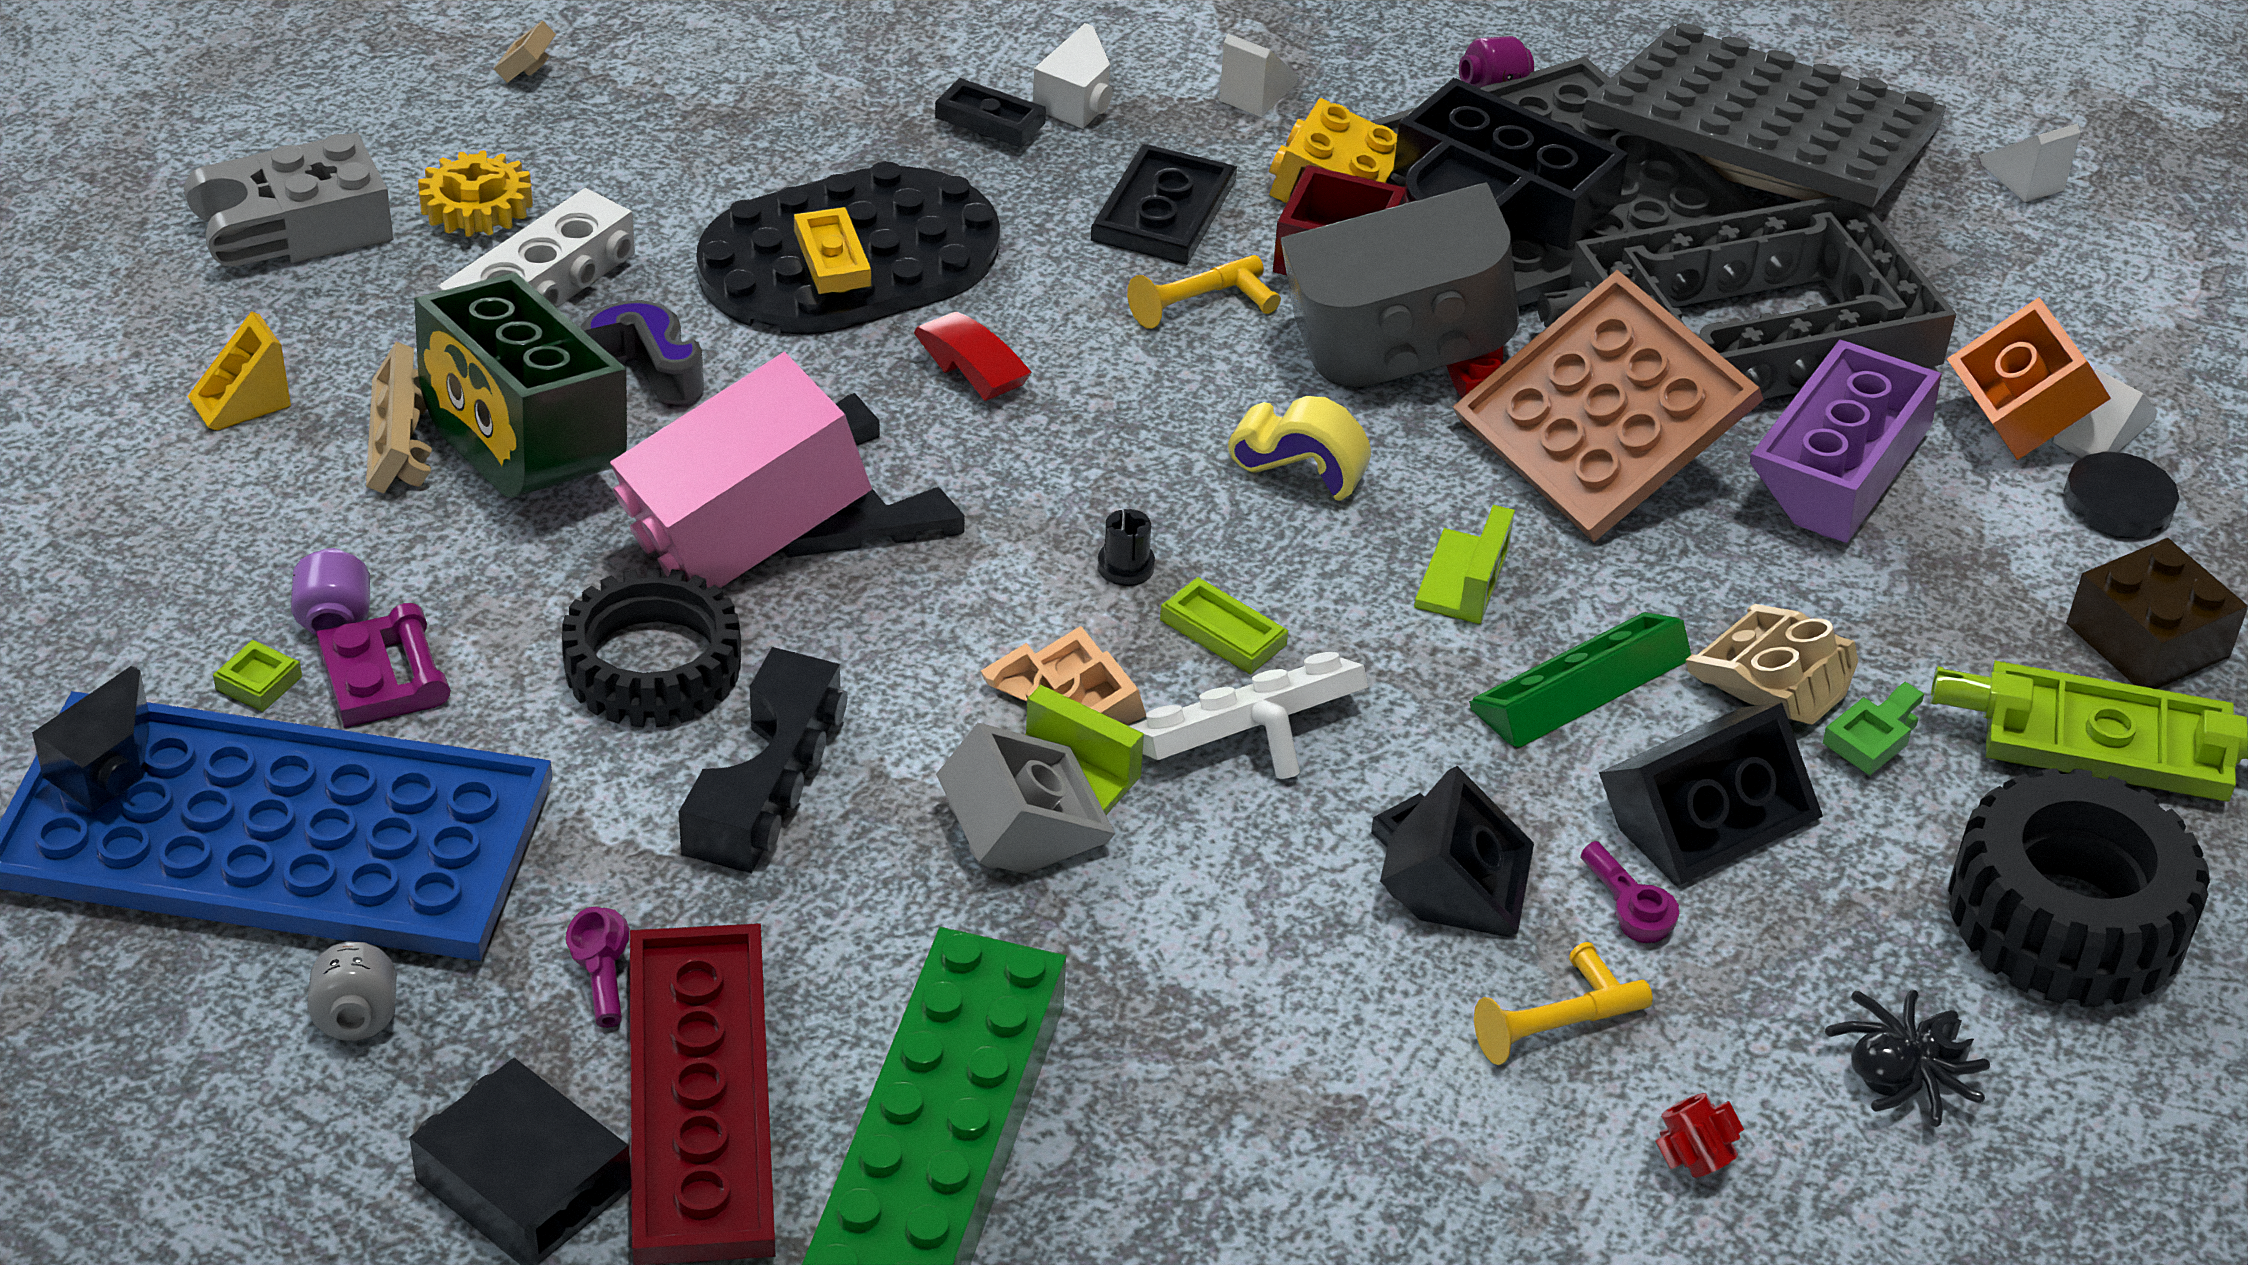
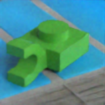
[1823,681,1924,776]

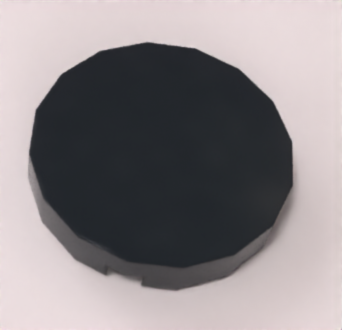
[2064,451,2180,538]

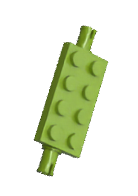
[1930,660,2248,802]

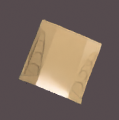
[1686,604,1858,725]

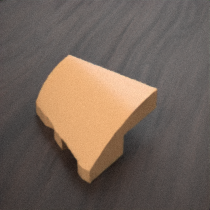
[981,626,1146,725]

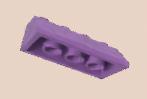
[1750,339,1942,543]

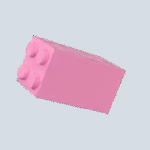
[610,351,872,588]

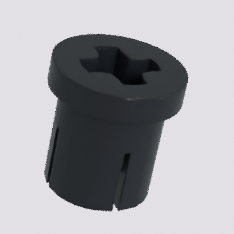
[1097,509,1155,586]

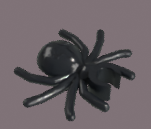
[1825,990,1990,1127]

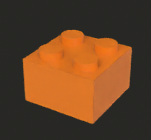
[1947,297,2111,460]

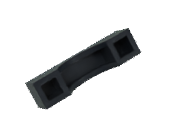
[678,647,848,874]

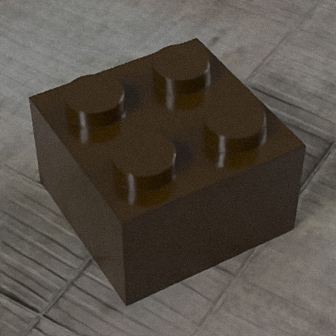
[2066,538,2248,689]

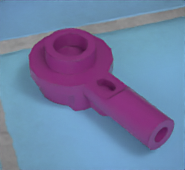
[1580,841,1679,943]
[566,906,630,1028]

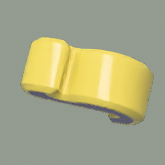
[1228,396,1371,501]

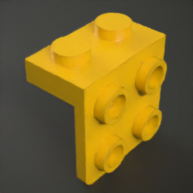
[1269,97,1397,204]

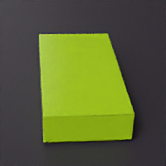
[1160,577,1289,675]

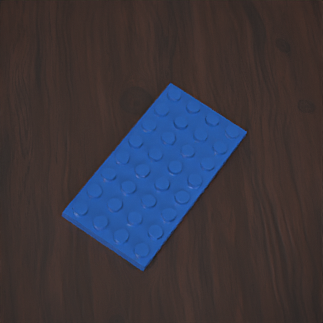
[0,691,553,961]

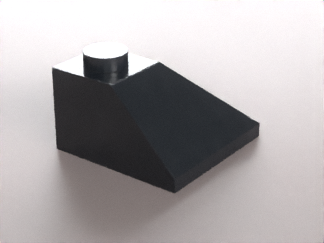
[1380,766,1534,937]

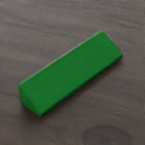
[1469,612,1691,747]

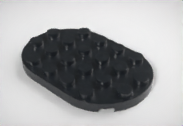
[696,161,1000,334]

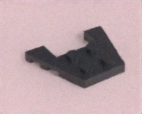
[781,393,965,558]

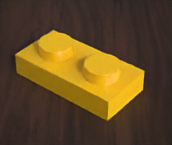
[794,207,871,294]

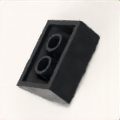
[1599,702,1823,885]

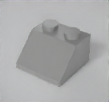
[936,722,1115,874]

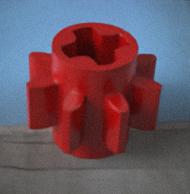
[1655,1093,1744,1178]

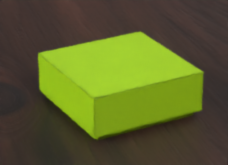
[213,640,302,712]

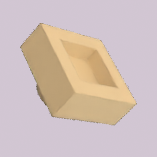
[494,20,556,83]

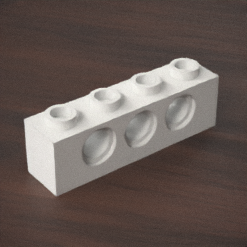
[437,188,635,308]

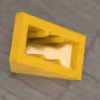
[187,311,291,431]

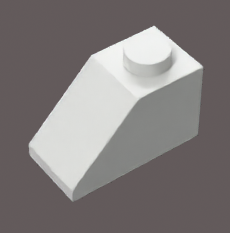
[1033,23,1113,129]

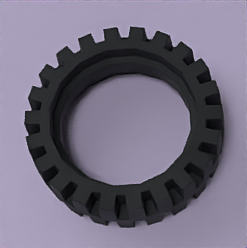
[562,568,741,727]

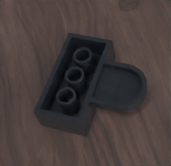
[1393,77,1628,250]

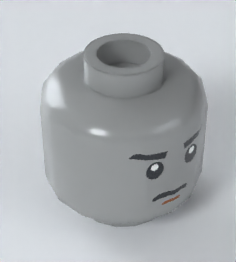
[307,942,397,1041]

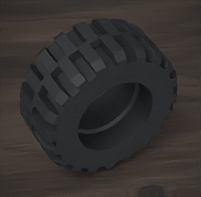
[1948,768,2210,1007]

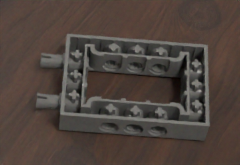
[1537,196,1957,399]

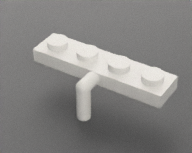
[1129,652,1368,779]

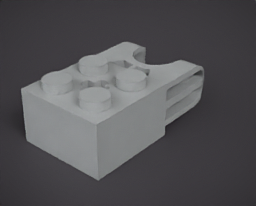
[184,132,394,267]

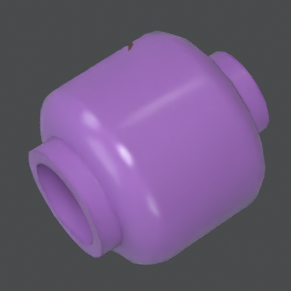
[291,548,370,636]

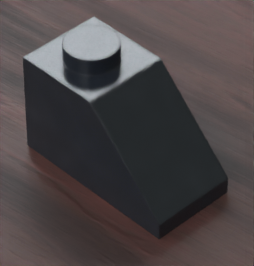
[32,665,150,812]

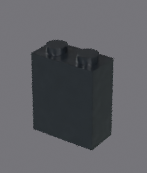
[409,1057,632,1265]

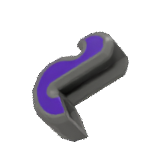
[581,300,704,405]

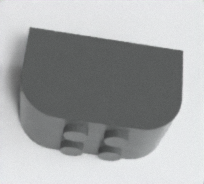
[1281,182,1519,387]

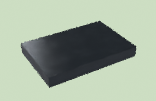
[1091,143,1237,265]

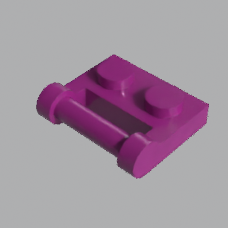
[316,603,451,728]

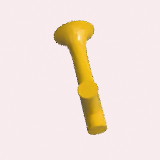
[1127,255,1281,329]
[1474,942,1653,1065]

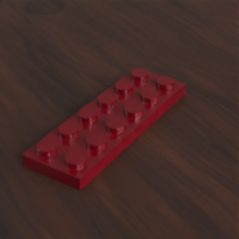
[630,923,776,1265]

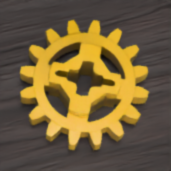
[418,150,533,237]

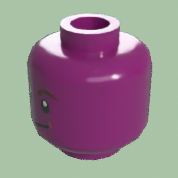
[1459,36,1534,88]

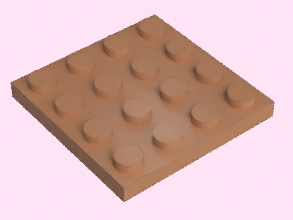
[1452,269,1764,542]

